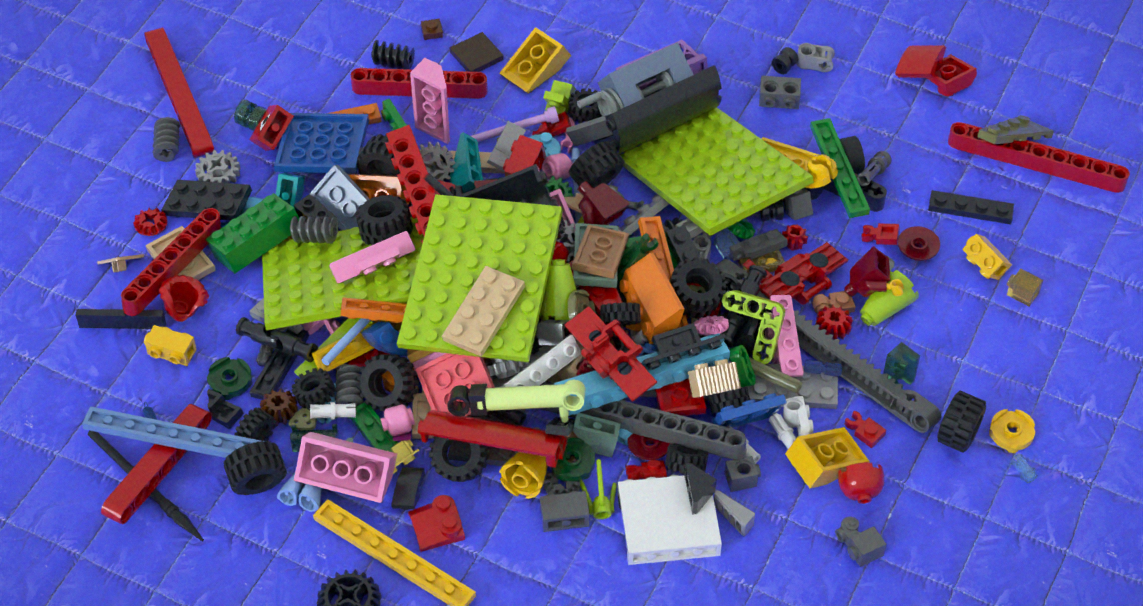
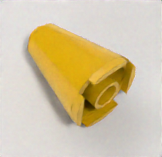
[499,452,548,499]

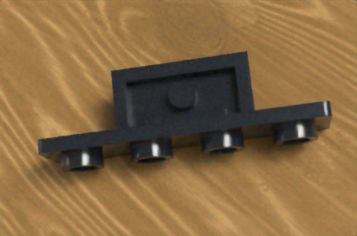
[641,323,727,370]

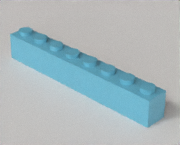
[554,333,730,415]

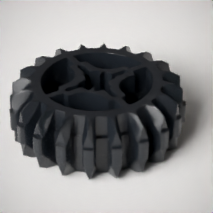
[317,569,381,606]

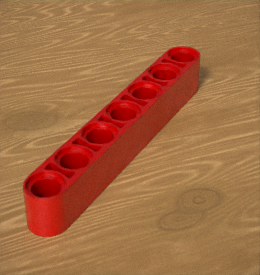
[350,68,488,99]
[121,208,221,316]
[101,404,212,524]

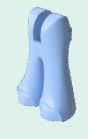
[277,473,322,512]

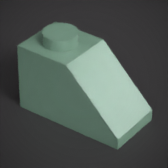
[573,413,621,457]

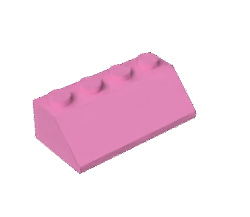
[410,58,450,144]
[294,432,397,503]

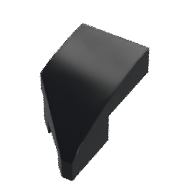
[207,389,244,429]

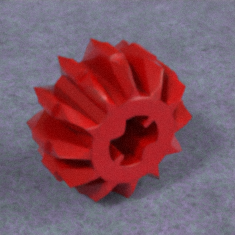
[815,304,853,340]

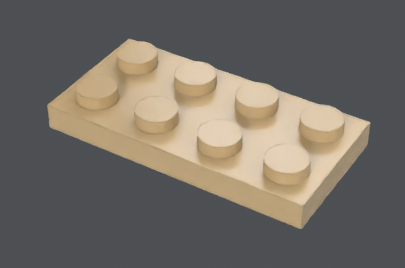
[442,266,525,357]

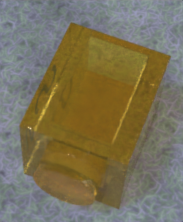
[1007,268,1043,307]

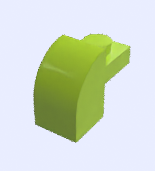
[543,80,576,114]

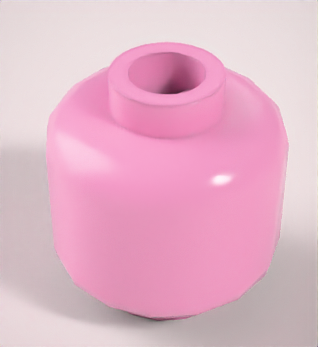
[542,153,573,180]
[380,404,415,436]

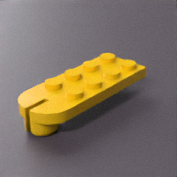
[761,137,838,188]

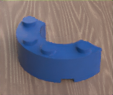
[361,322,408,356]

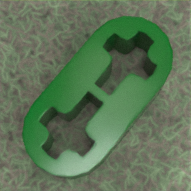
[730,345,756,387]

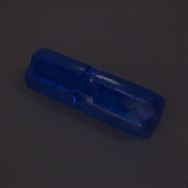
[804,360,842,377]

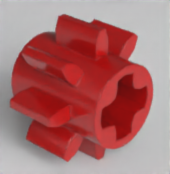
[782,225,808,251]

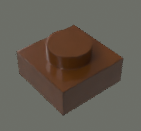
[421,18,443,40]

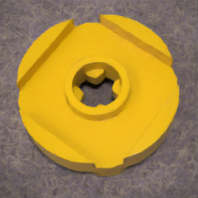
[989,409,1035,453]

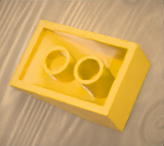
[500,27,571,94]
[785,427,869,488]

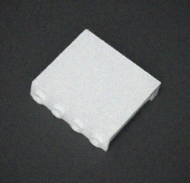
[484,335,581,388]
[617,473,722,565]

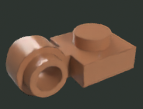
[812,291,856,313]

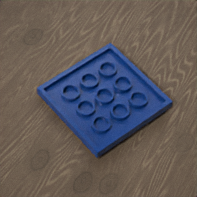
[274,113,369,174]

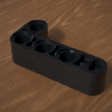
[804,173,887,212]

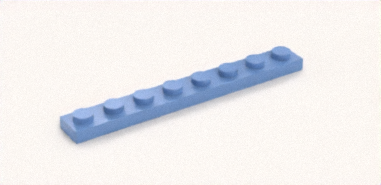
[82,406,265,458]

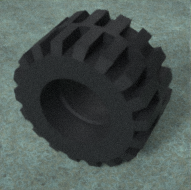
[357,134,400,176]
[569,141,625,188]
[356,195,413,246]
[669,257,726,318]
[357,354,419,411]
[937,390,986,453]
[429,436,489,482]
[223,441,287,495]

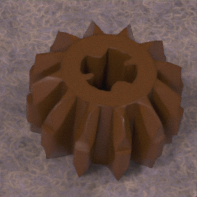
[260,388,298,427]

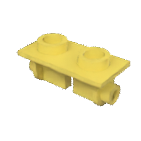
[390,440,420,474]

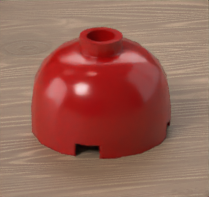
[837,462,884,504]

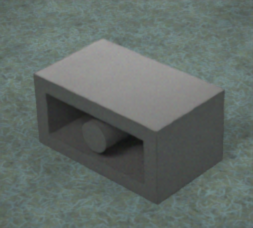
[540,491,589,532]

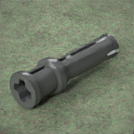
[857,151,892,186]

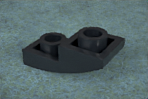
[391,467,425,510]

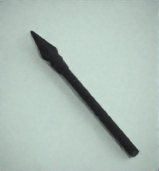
[87,430,204,542]

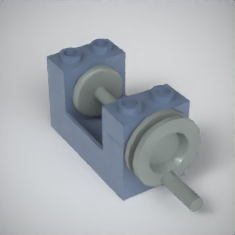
[577,42,694,116]

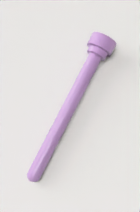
[471,106,559,142]

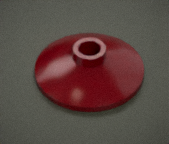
[898,226,940,261]
[628,422,672,460]

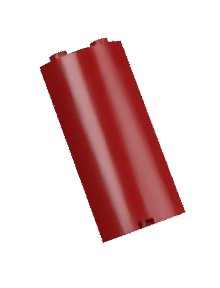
[418,410,568,468]

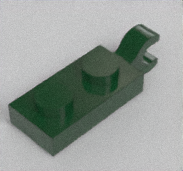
[617,233,659,287]

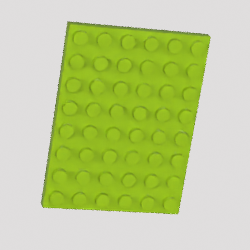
[620,108,814,236]
[397,194,563,362]
[262,217,424,331]

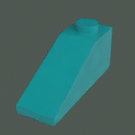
[450,132,483,194]

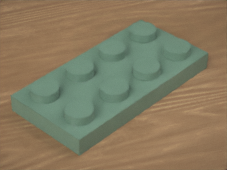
[573,223,618,288]

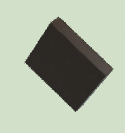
[450,32,504,72]

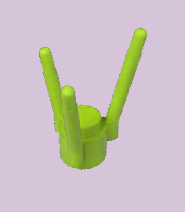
[580,459,617,519]

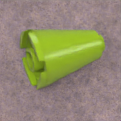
[539,259,577,320]
[860,268,919,326]

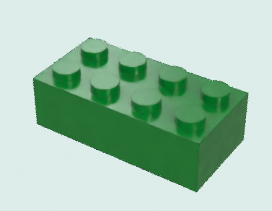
[205,193,299,274]

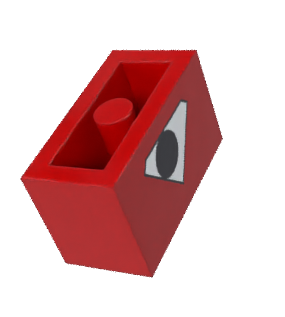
[249,105,294,151]

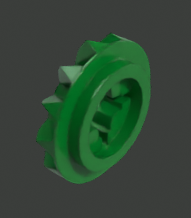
[727,219,755,239]

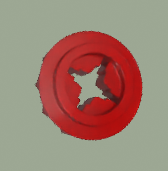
[133,208,167,236]

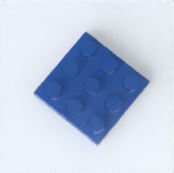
[711,393,787,428]

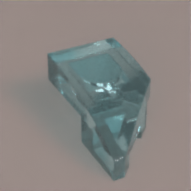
[713,228,739,260]

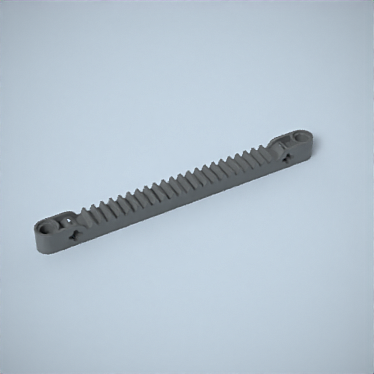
[715,259,941,433]

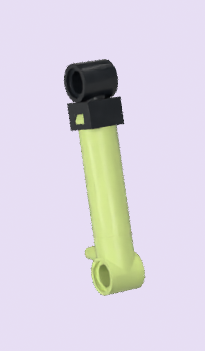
[447,380,586,423]

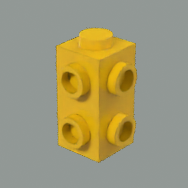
[962,234,1012,280]
[144,325,197,366]

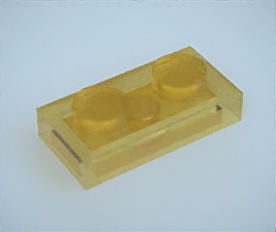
[738,249,785,274]

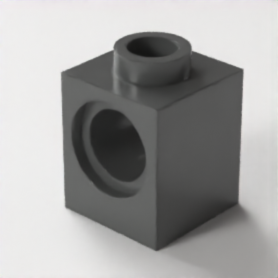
[724,456,761,492]

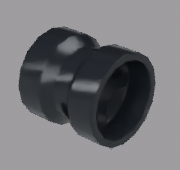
[771,47,799,74]
[760,199,784,221]

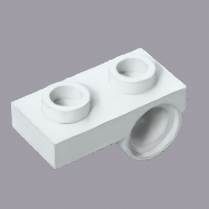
[783,396,813,436]

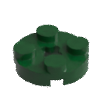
[207,357,252,400]
[551,437,595,481]

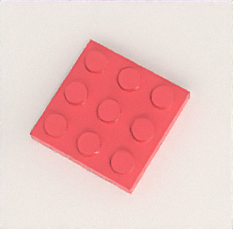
[415,353,495,417]

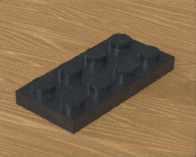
[161,180,252,221]

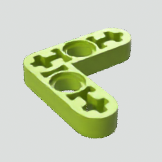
[722,290,785,364]

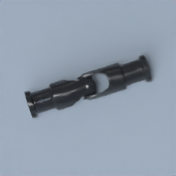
[720,265,767,348]
[236,317,318,362]

